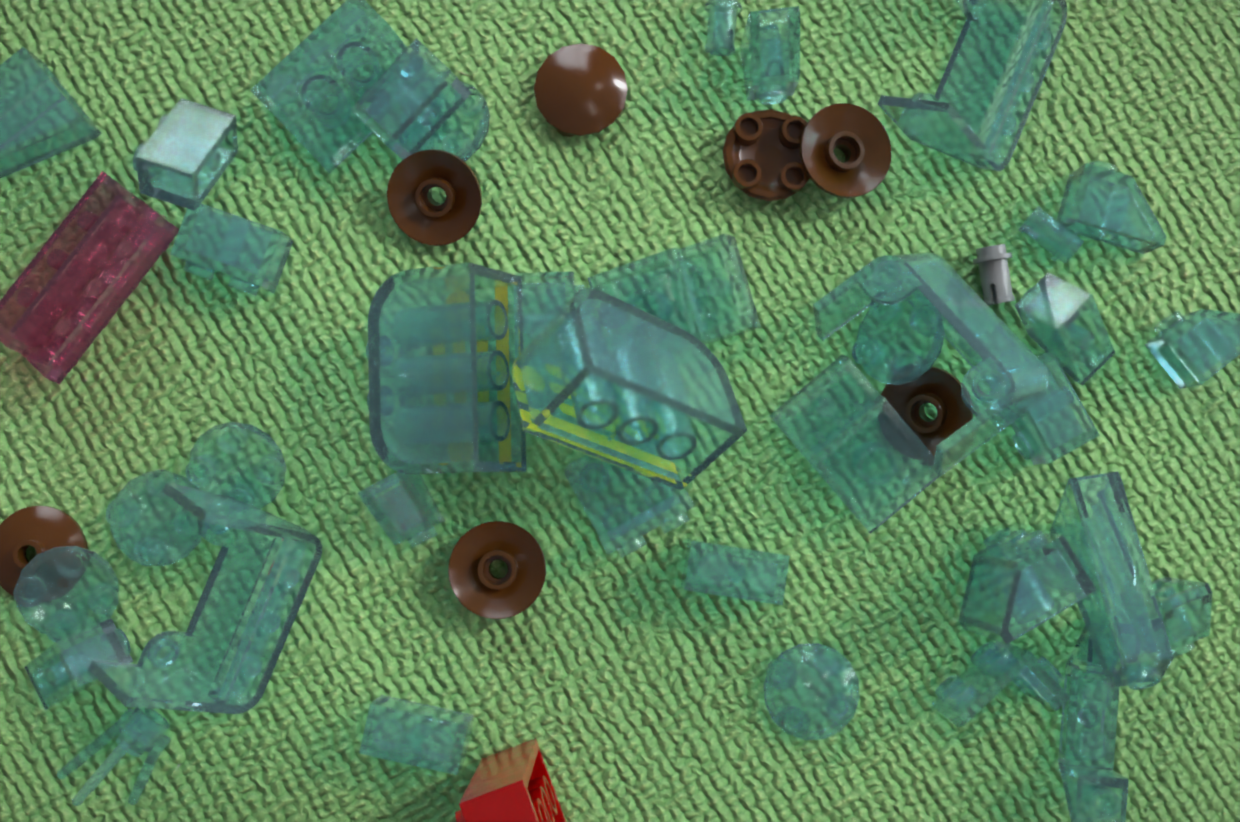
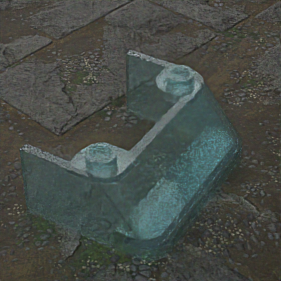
[878,0,1067,171]
[813,252,1049,477]
[88,483,322,714]

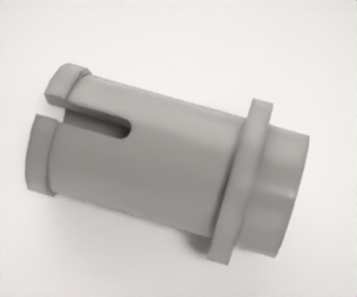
[973,244,1015,306]

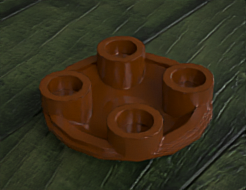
[534,43,628,137]
[723,109,810,201]

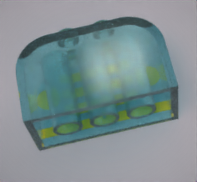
[366,262,527,474]
[511,288,747,490]

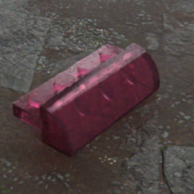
[0,171,180,385]

